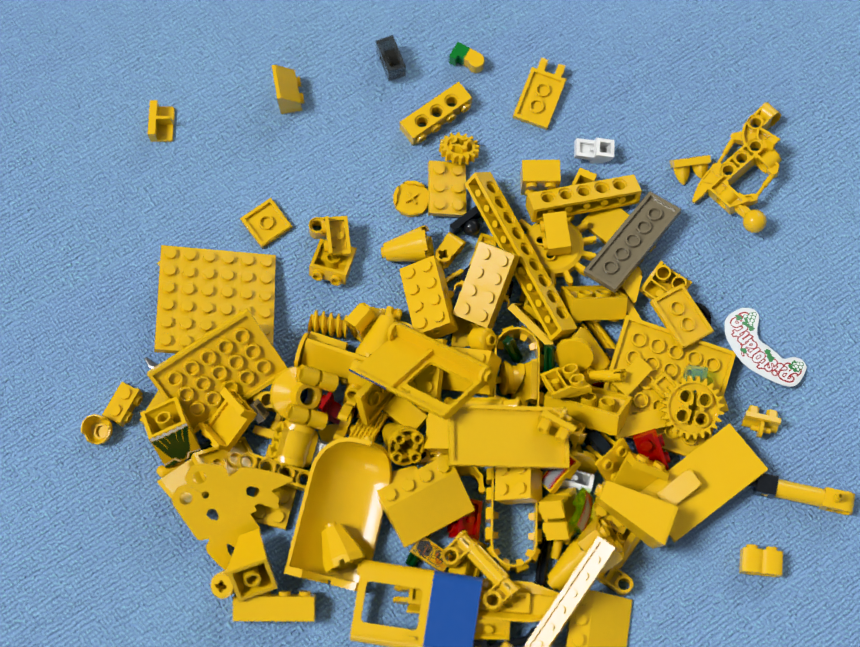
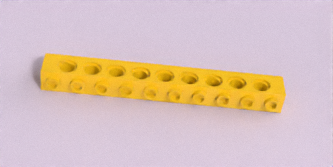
[465,172,578,341]

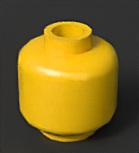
[467,327,497,351]

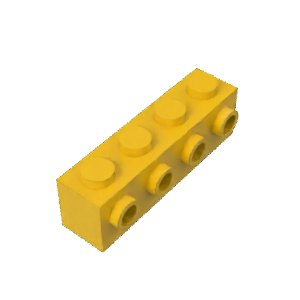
[233,590,316,621]

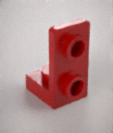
[319,391,342,425]

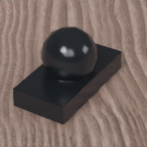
[449,206,482,236]

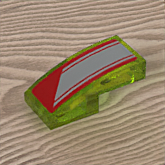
[569,487,593,534]

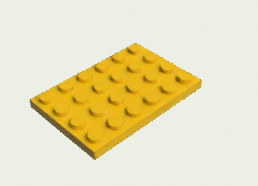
[147,308,288,433]

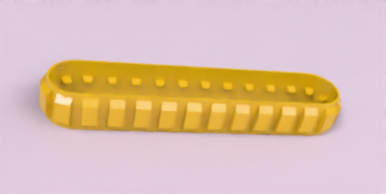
[485,325,544,574]

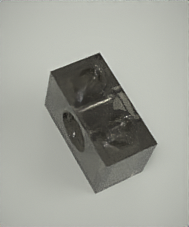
[376,35,406,81]

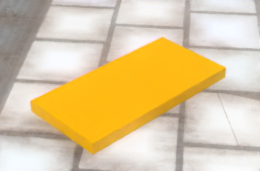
[448,404,570,469]
[640,423,768,543]

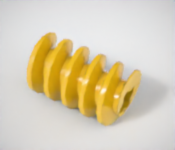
[308,310,349,339]
[210,569,235,599]

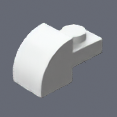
[574,138,614,164]

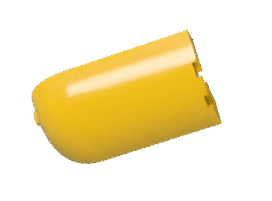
[284,436,392,591]

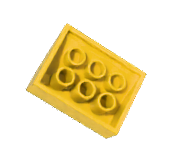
[376,454,475,548]
[565,590,632,647]

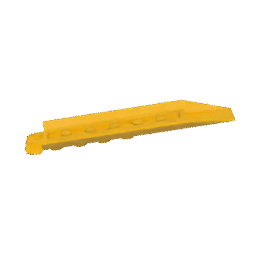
[393,578,560,623]

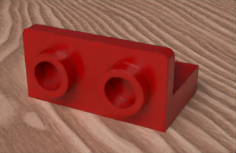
[633,429,671,470]
[448,499,483,541]

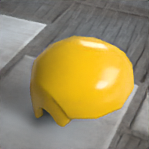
[81,414,113,445]

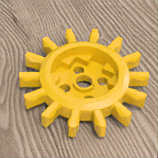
[519,215,597,287]

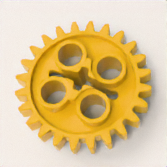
[660,375,725,440]

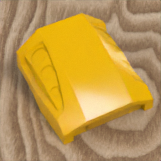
[639,261,692,300]
[540,363,592,399]

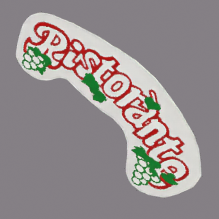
[724,308,807,387]

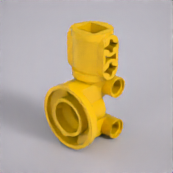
[269,365,339,468]

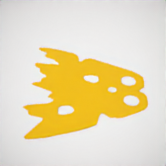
[172,464,293,570]

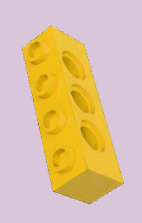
[400,81,472,145]

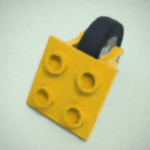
[584,429,632,482]

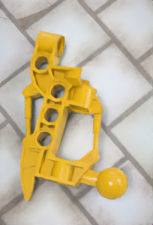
[692,102,781,233]

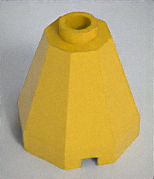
[322,522,366,574]

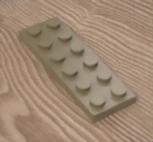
[584,191,681,293]

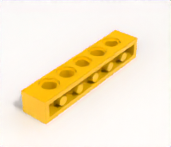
[525,174,642,222]

